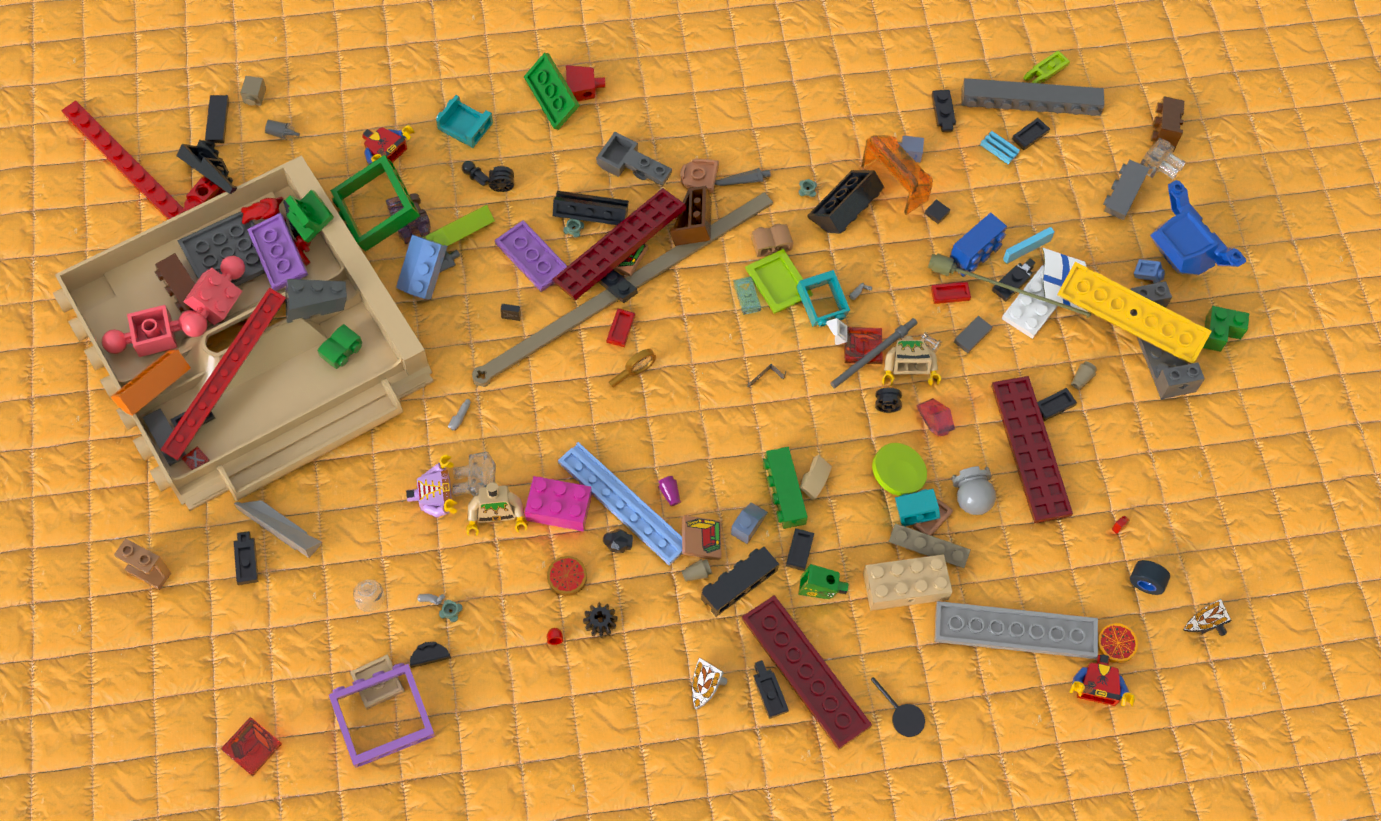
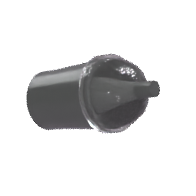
[265,120,300,141]

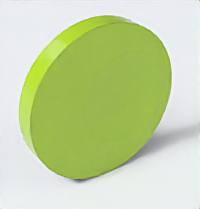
[872,443,927,496]

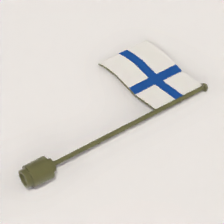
[928,248,1091,318]

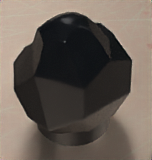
[603,529,633,553]

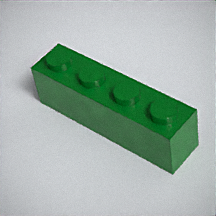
[763,447,808,529]

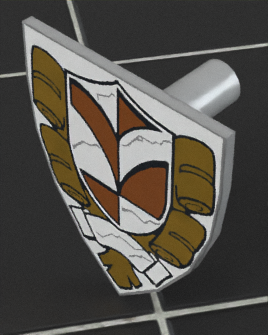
[692,658,727,710]

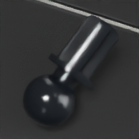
[461,161,489,186]

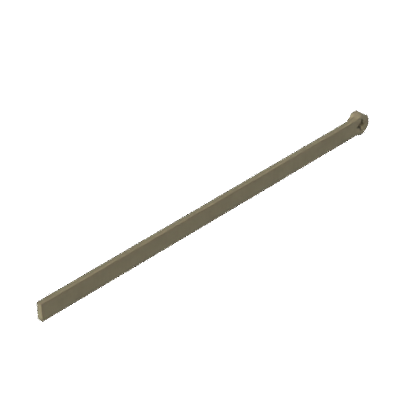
[472,192,773,387]

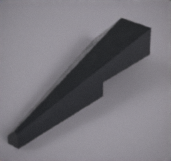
[176,140,237,194]

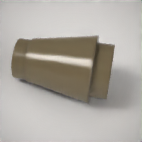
[1071,361,1097,390]
[682,559,712,582]

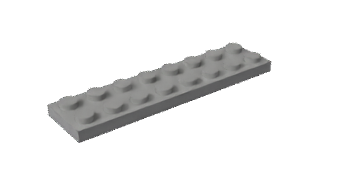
[934,601,1098,659]

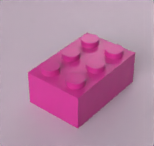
[525,476,592,531]

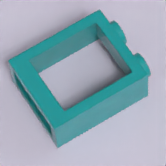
[796,270,850,327]

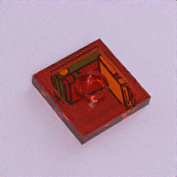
[844,327,883,364]
[221,717,282,777]

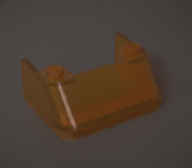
[861,135,933,215]

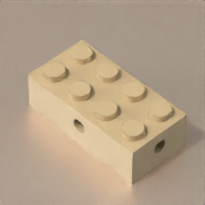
[863,555,952,611]

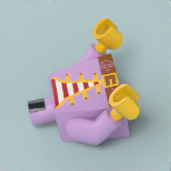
[406,455,458,518]

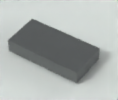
[954,316,993,353]

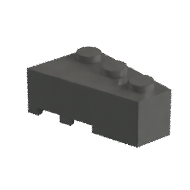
[1103,159,1149,220]
[285,279,347,323]

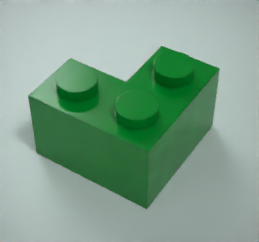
[1203,306,1250,352]

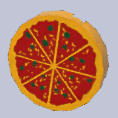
[1098,623,1138,663]

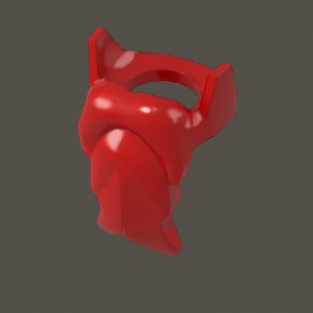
[241,197,286,224]

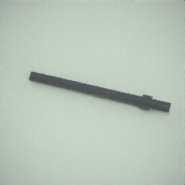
[830,318,918,389]

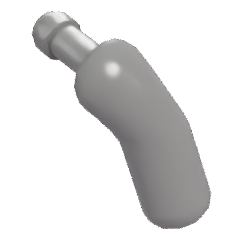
[849,283,872,300]
[417,594,445,605]

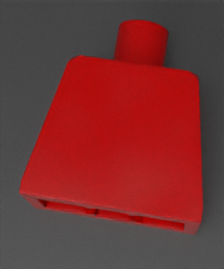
[566,65,605,101]

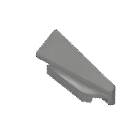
[234,500,322,558]

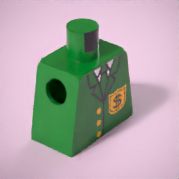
[798,564,849,599]

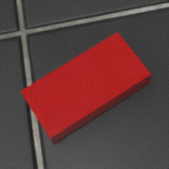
[931,282,971,304]
[606,308,635,348]

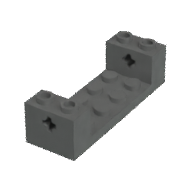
[1130,281,1205,399]

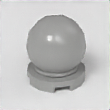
[952,466,996,515]

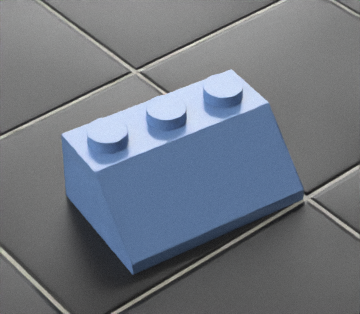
[396,235,447,299]

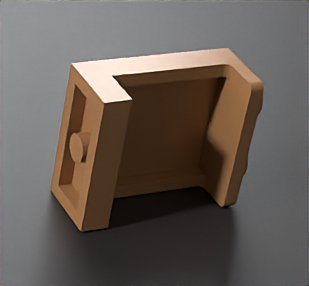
[114,538,171,590]

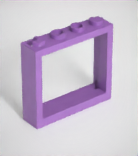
[329,663,435,768]

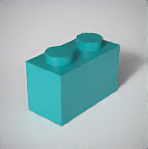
[895,489,940,526]

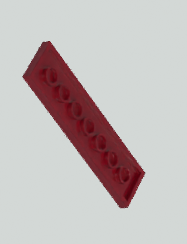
[742,595,872,750]

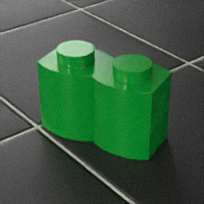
[317,324,363,369]

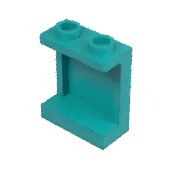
[436,95,493,148]

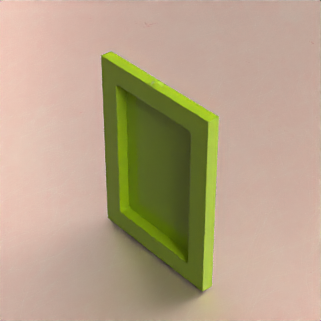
[745,249,813,314]

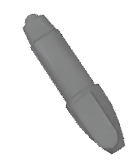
[448,399,471,431]

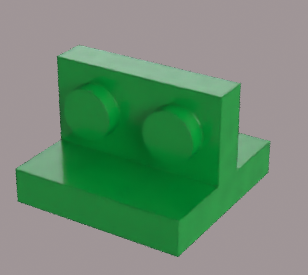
[285,190,334,243]

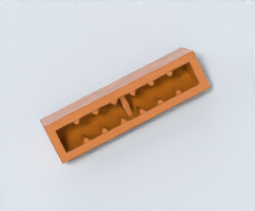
[111,349,191,416]

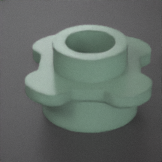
[798,179,817,197]
[563,219,584,238]
[439,600,463,622]

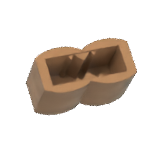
[751,224,793,257]

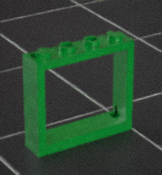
[330,155,420,252]

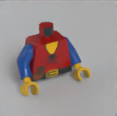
[362,125,415,165]
[1069,655,1135,707]

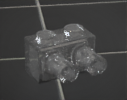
[1140,138,1186,179]
[452,452,496,497]

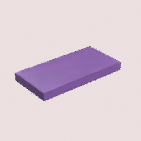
[247,213,308,291]
[495,220,567,292]

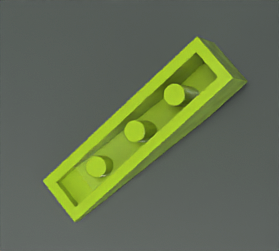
[422,205,495,246]

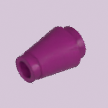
[658,476,681,506]

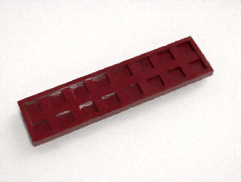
[552,188,687,301]
[991,376,1073,523]

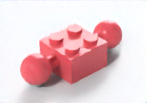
[182,256,245,337]
[102,305,196,357]

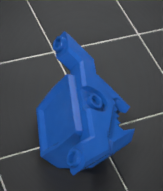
[1150,180,1246,275]

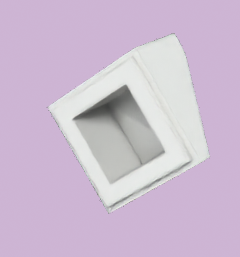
[826,318,847,345]

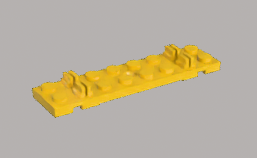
[1057,262,1211,364]

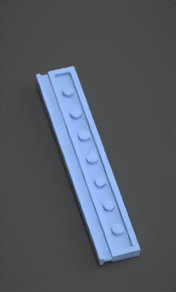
[558,442,682,566]

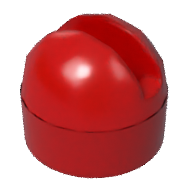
[547,627,563,645]

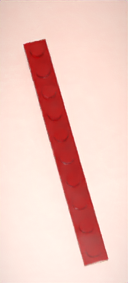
[61,100,185,220]
[160,287,286,461]

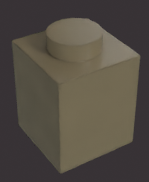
[240,76,266,106]

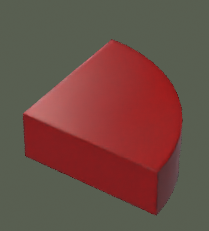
[1112,516,1130,534]

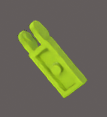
[1023,50,1070,84]

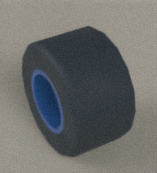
[1130,560,1170,595]

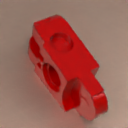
[184,176,226,211]

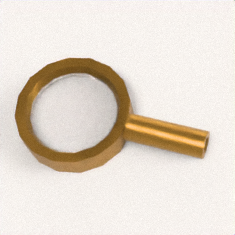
[609,349,656,388]

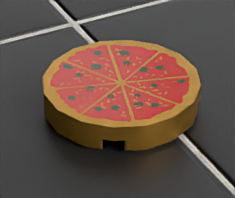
[547,556,587,596]

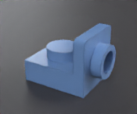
[1134,259,1165,284]

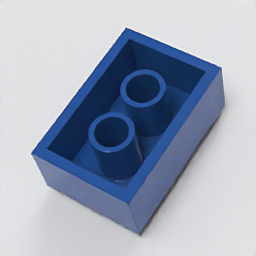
[950,212,1007,277]

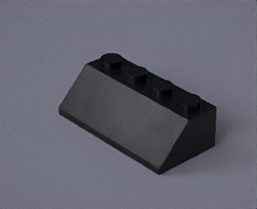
[807,170,885,234]

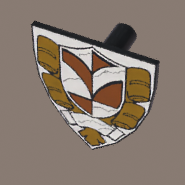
[1183,599,1232,636]

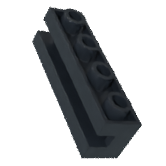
[552,191,629,225]
[701,546,779,617]

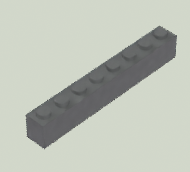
[961,78,1105,116]

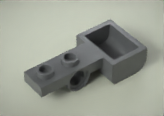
[596,132,672,186]

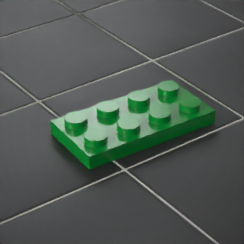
[524,53,580,130]

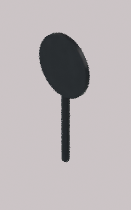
[871,677,925,737]

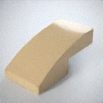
[800,455,832,500]

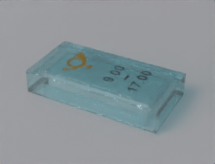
[733,276,761,315]

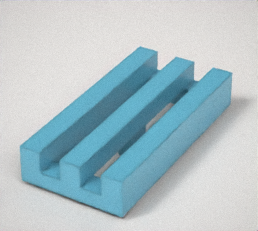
[980,130,1020,165]

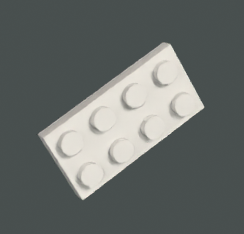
[1002,265,1058,339]

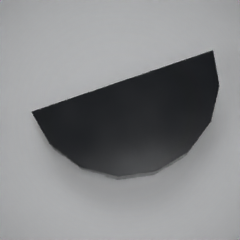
[410,642,451,668]

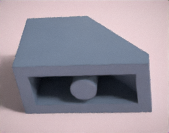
[731,502,768,544]

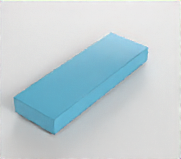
[1003,227,1055,264]

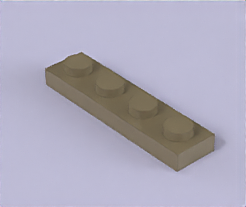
[889,523,971,568]

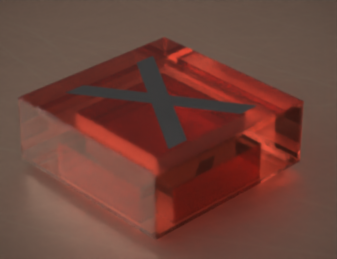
[182,446,210,471]

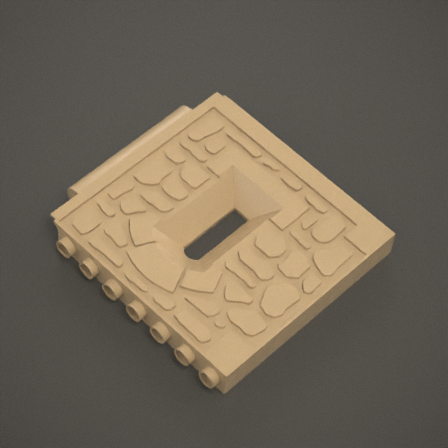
[53,155,434,511]

